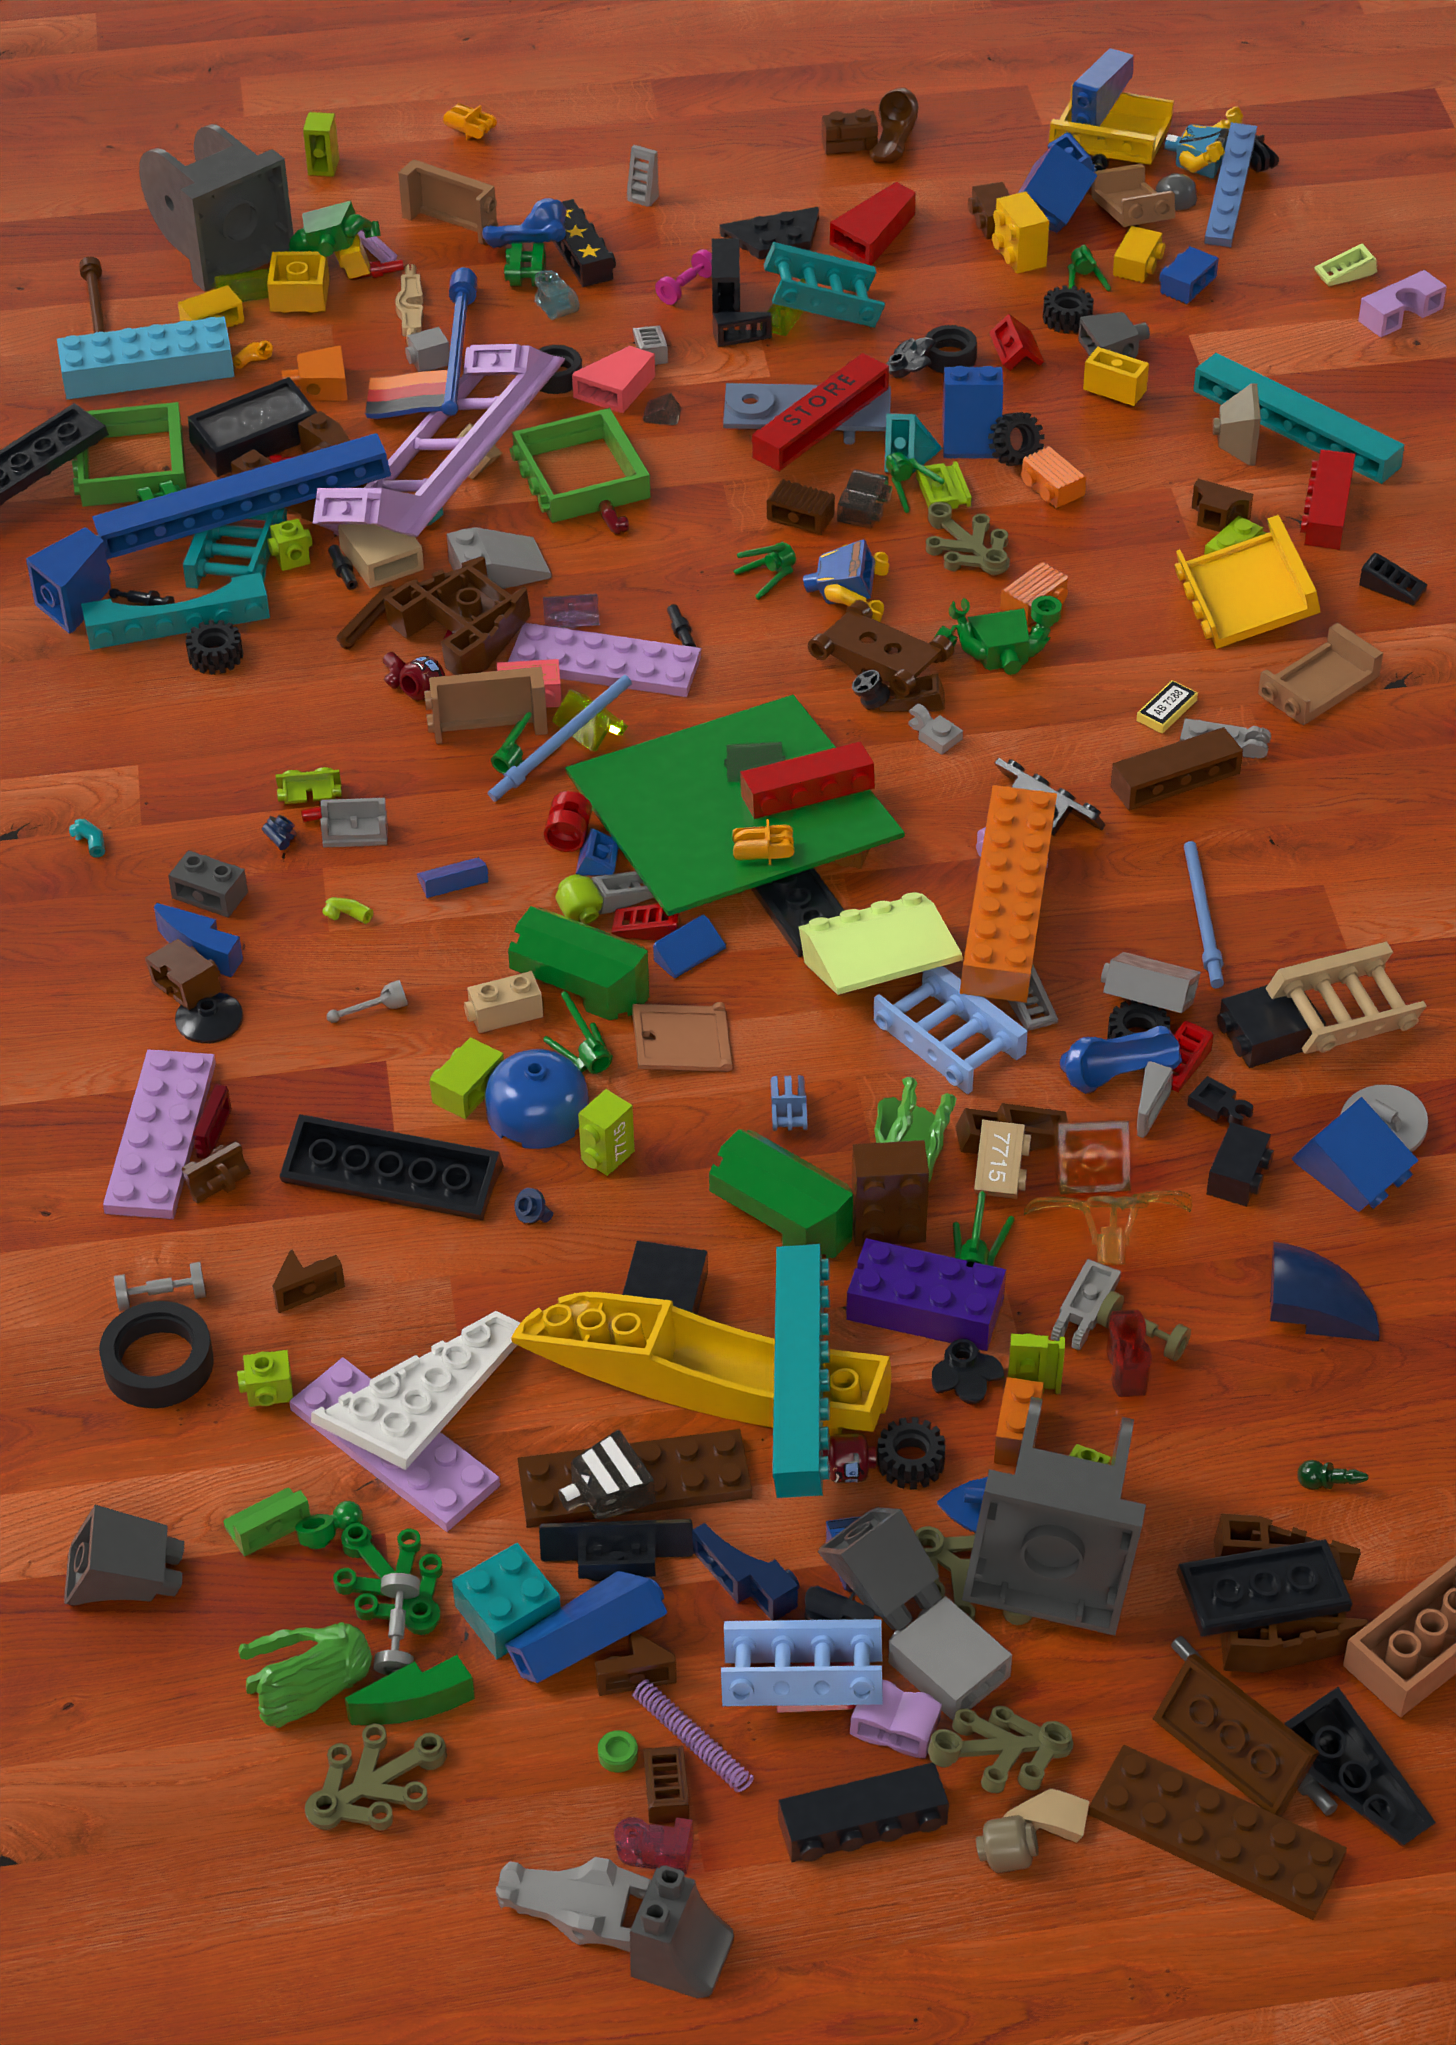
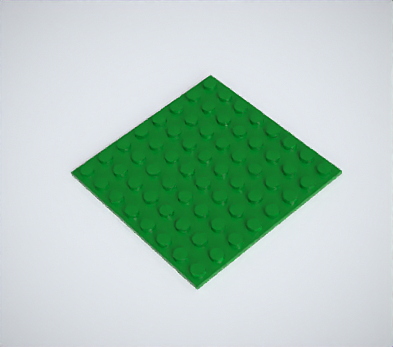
[565,695,905,916]

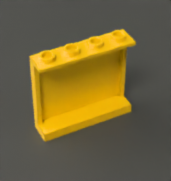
[1049,84,1174,165]
[1174,515,1321,649]

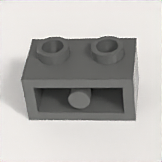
[168,850,248,917]

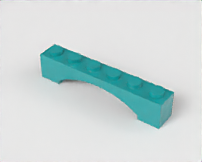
[81,572,270,650]

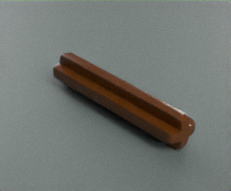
[336,586,394,648]

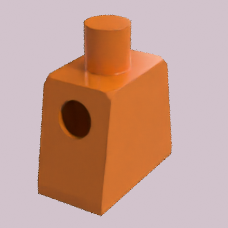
[281,345,348,401]

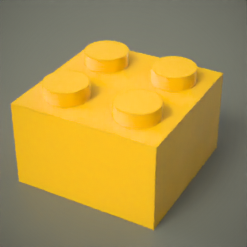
[992,192,1049,274]
[267,251,330,313]

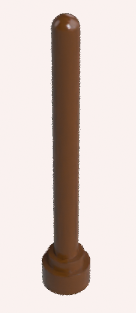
[79,257,105,333]

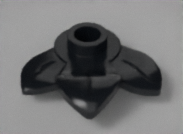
[886,337,936,378]
[932,1339,1004,1404]

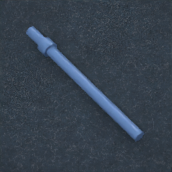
[487,675,632,802]
[1184,841,1224,988]

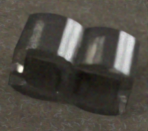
[837,469,892,529]

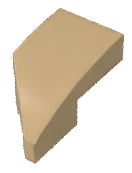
[1003,1788,1089,1843]

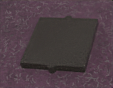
[724,742,786,782]

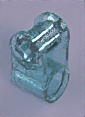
[535,270,579,320]

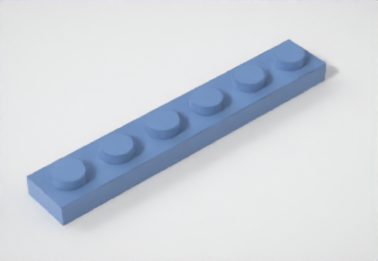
[1204,123,1257,247]

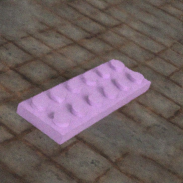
[508,623,701,697]
[103,1049,216,1219]
[289,1357,500,1532]

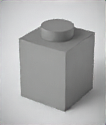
[405,327,450,372]

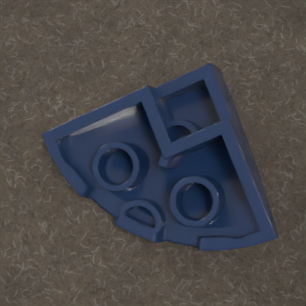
[1270,1242,1379,1341]

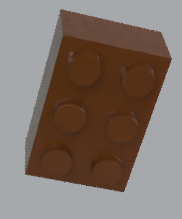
[852,1140,929,1246]

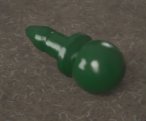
[1297,1460,1369,1490]

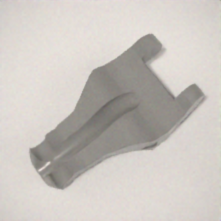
[496,1857,651,1952]

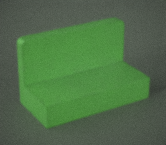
[223,1488,310,1557]

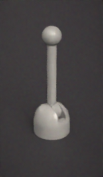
[327,980,408,1023]

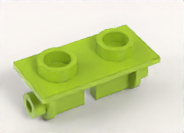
[275,767,342,804]

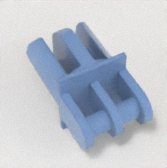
[770,1075,807,1131]

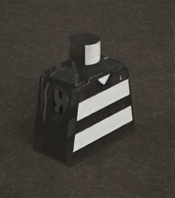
[558,1429,655,1520]

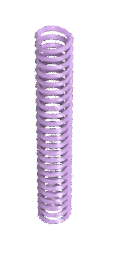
[632,1679,753,1792]

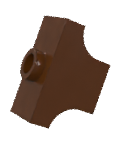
[1191,479,1254,532]

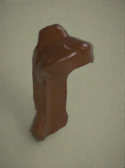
[869,88,919,163]

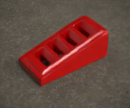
[612,904,681,941]
[1171,1021,1214,1093]

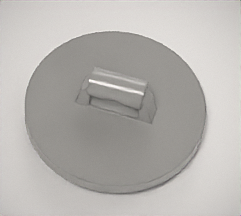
[1340,1085,1428,1152]

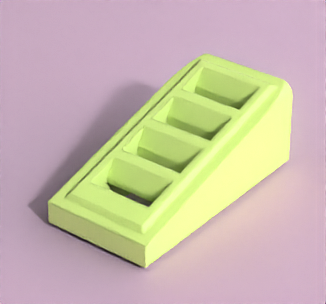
[1314,243,1377,287]

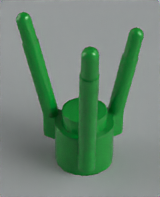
[1067,245,1111,291]
[886,452,945,513]
[734,542,796,599]
[491,712,532,775]
[543,991,613,1074]
[953,1191,1015,1268]

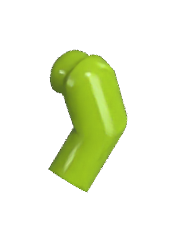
[322,897,373,924]

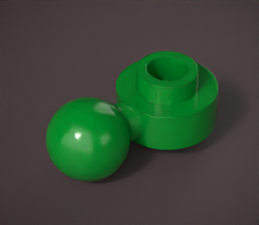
[295,1501,363,1549]

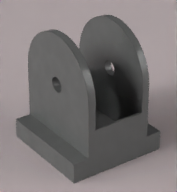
[139,124,293,291]
[962,1396,1146,1635]

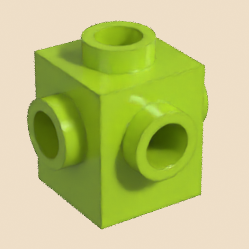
[267,519,313,571]
[237,1350,293,1407]

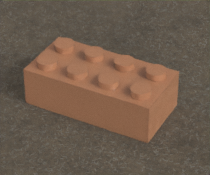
[1343,1556,1456,1718]

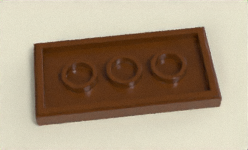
[1153,1653,1319,1817]

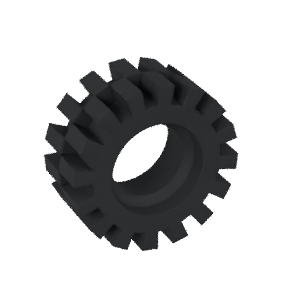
[1043,286,1094,334]
[988,412,1045,466]
[185,620,243,675]
[1107,1000,1170,1039]
[877,1417,946,1490]

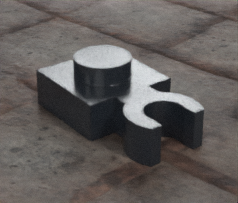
[1187,1076,1254,1126]

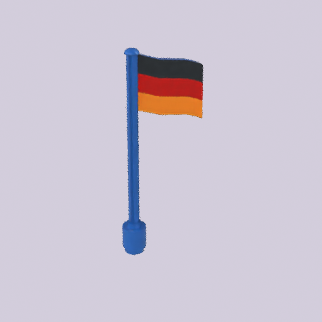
[365,267,478,418]

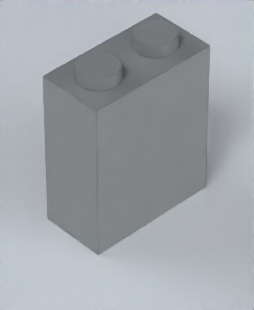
[1101,952,1201,1013]
[888,1596,1012,1721]

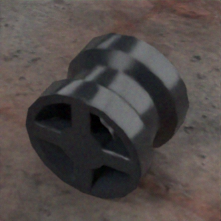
[852,670,891,709]

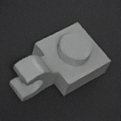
[908,704,963,755]

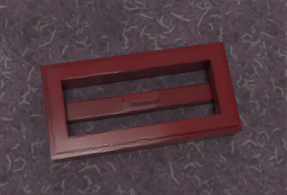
[193,1084,232,1159]

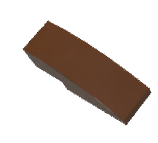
[955,1103,1072,1154]

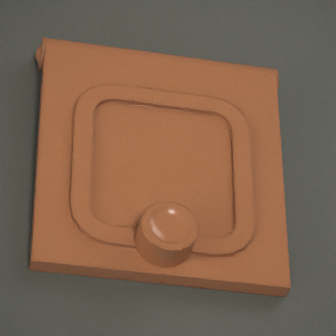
[632,1002,732,1072]

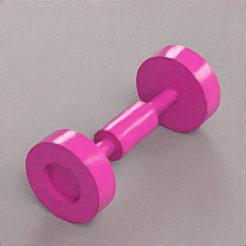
[655,249,712,305]

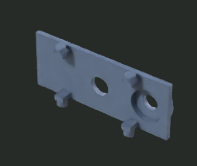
[723,383,891,445]

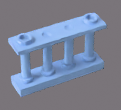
[874,966,1028,1095]
[721,1619,883,1706]

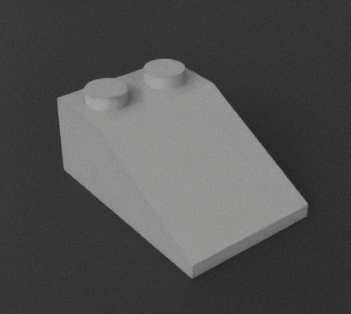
[447,527,551,589]

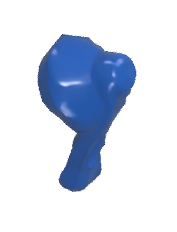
[482,198,567,248]
[1060,1026,1182,1094]

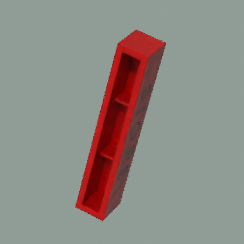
[752,353,889,472]

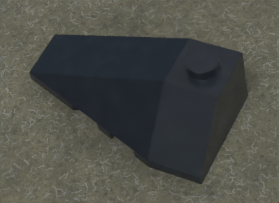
[1284,1687,1436,1846]

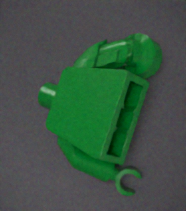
[289,200,381,257]
[948,596,1062,675]

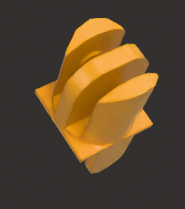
[443,103,497,140]
[732,819,795,865]

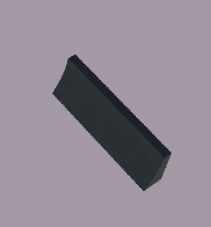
[279,1114,504,1221]

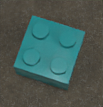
[452,1542,561,1660]

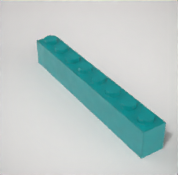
[1193,353,1405,484]
[773,1244,830,1498]

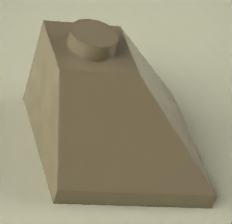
[1213,383,1261,466]

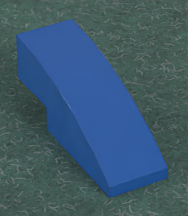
[154,903,243,977]

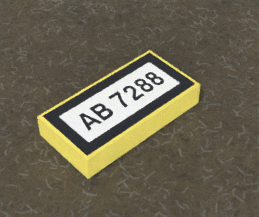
[1136,680,1198,734]

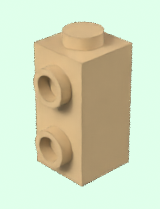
[464,971,543,1033]

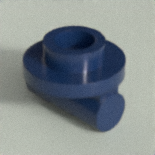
[262,815,297,850]
[514,1188,553,1224]

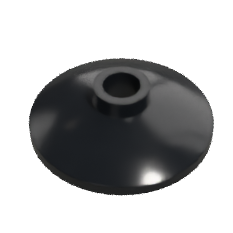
[175,992,243,1043]

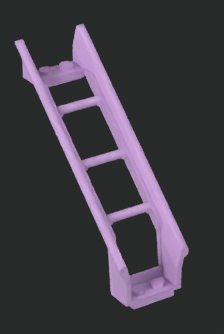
[313,344,565,537]

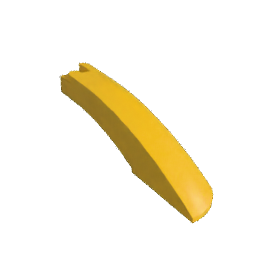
[511,1292,891,1436]

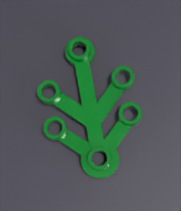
[333,1523,443,1635]

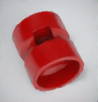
[544,791,592,852]

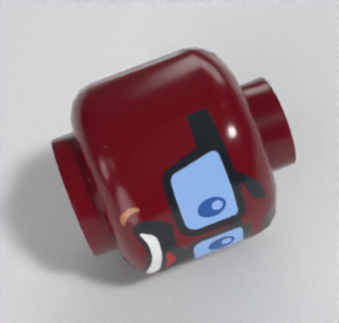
[399,656,445,701]
[823,1434,876,1483]

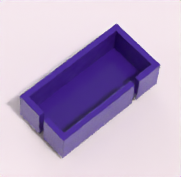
[846,1238,1006,1351]

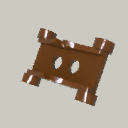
[808,600,954,697]

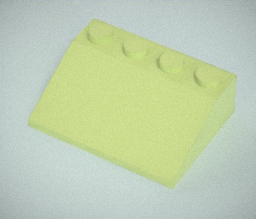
[799,892,963,995]

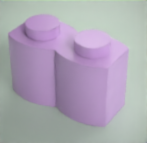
[850,1680,942,1758]

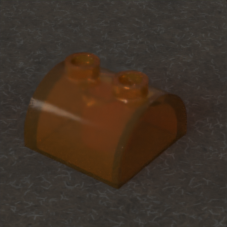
[1054,1120,1131,1194]

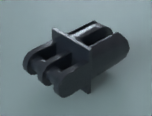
[1250,134,1279,173]
[805,1586,874,1620]

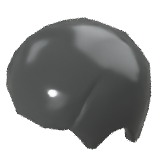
[1156,173,1197,211]

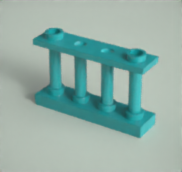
[763,242,885,328]
[183,508,287,589]

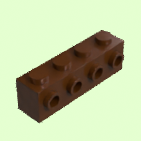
[1111,727,1243,810]

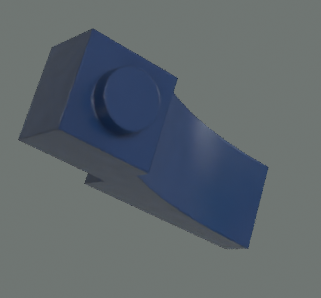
[692,1523,800,1621]

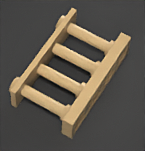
[1266,942,1427,1054]

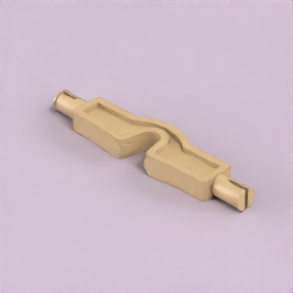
[395,264,424,345]

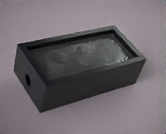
[188,377,317,477]

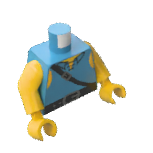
[1165,106,1243,179]

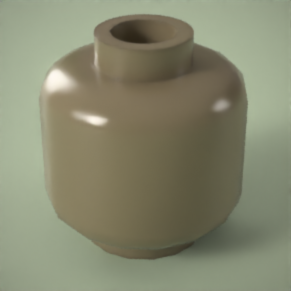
[976,1815,1039,1873]

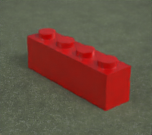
[1300,449,1355,550]
[740,741,875,819]

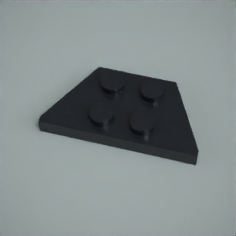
[719,207,819,259]

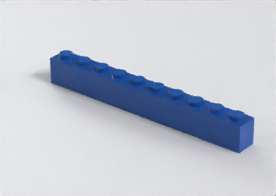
[92,433,391,560]

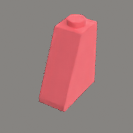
[572,346,655,413]

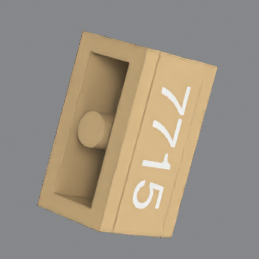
[974,1120,1031,1199]

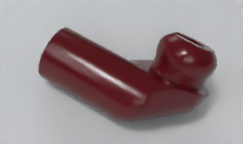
[599,500,629,534]
[383,652,406,689]

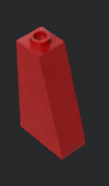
[830,182,916,265]

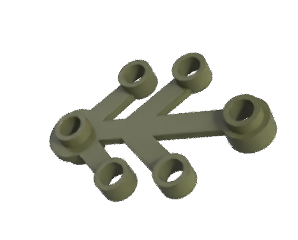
[925,502,1010,575]
[915,1526,1032,1625]
[928,1706,1073,1793]
[305,1724,447,1830]

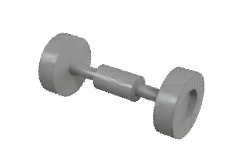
[114,1262,206,1311]
[374,1573,420,1675]

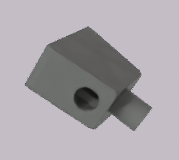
[1078,312,1150,358]

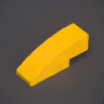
[334,234,370,279]

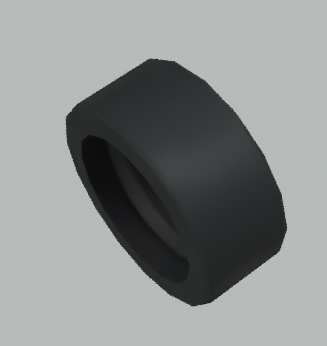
[925,325,977,373]
[538,345,582,394]

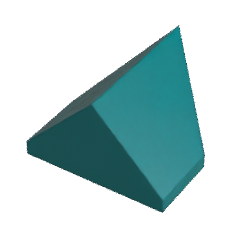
[884,414,943,473]

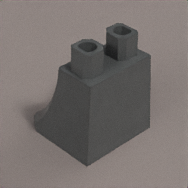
[64,1505,184,1606]
[818,1507,942,1631]
[630,1865,734,1999]

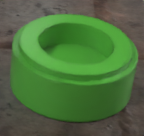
[598,1730,638,1772]

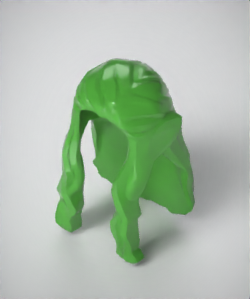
[874,1077,957,1182]
[239,1622,372,1728]

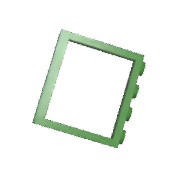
[72,402,187,507]
[509,408,651,523]

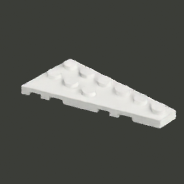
[311,1311,520,1470]

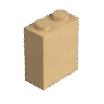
[338,524,424,588]

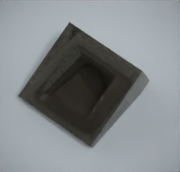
[643,393,681,425]

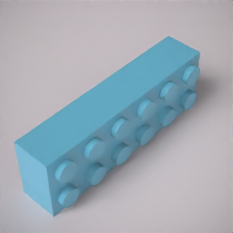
[57,316,235,400]

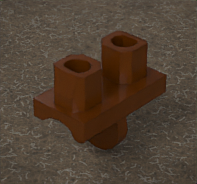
[182,1141,251,1203]

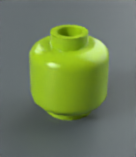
[555,874,603,924]

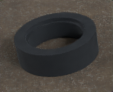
[99,1301,214,1408]

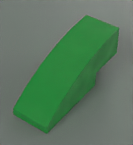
[345,1655,475,1725]

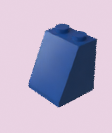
[1018,143,1098,233]
[942,366,1003,458]
[26,527,111,634]
[1291,1097,1419,1212]

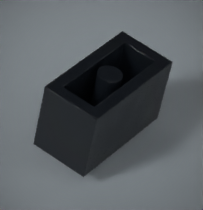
[1206,1122,1274,1207]

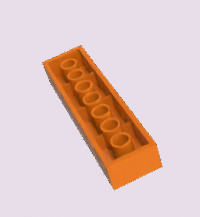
[960,785,1057,1003]

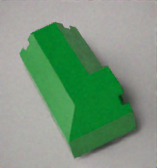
[508,906,650,1020]
[709,1129,853,1258]

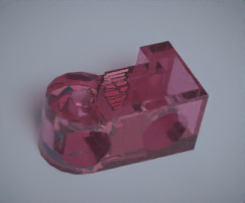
[614,1817,694,1875]

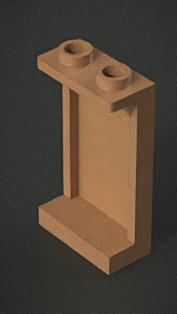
[398,159,498,244]
[1091,164,1175,227]
[1258,623,1383,726]
[424,667,548,744]

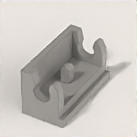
[320,798,388,848]

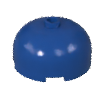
[485,1049,589,1149]

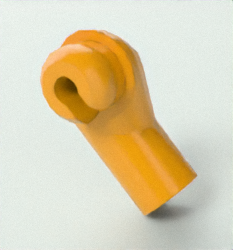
[232,340,273,369]

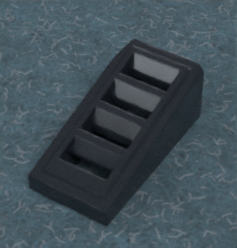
[713,312,772,347]
[1359,552,1428,606]

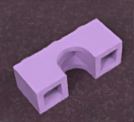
[1358,270,1447,338]

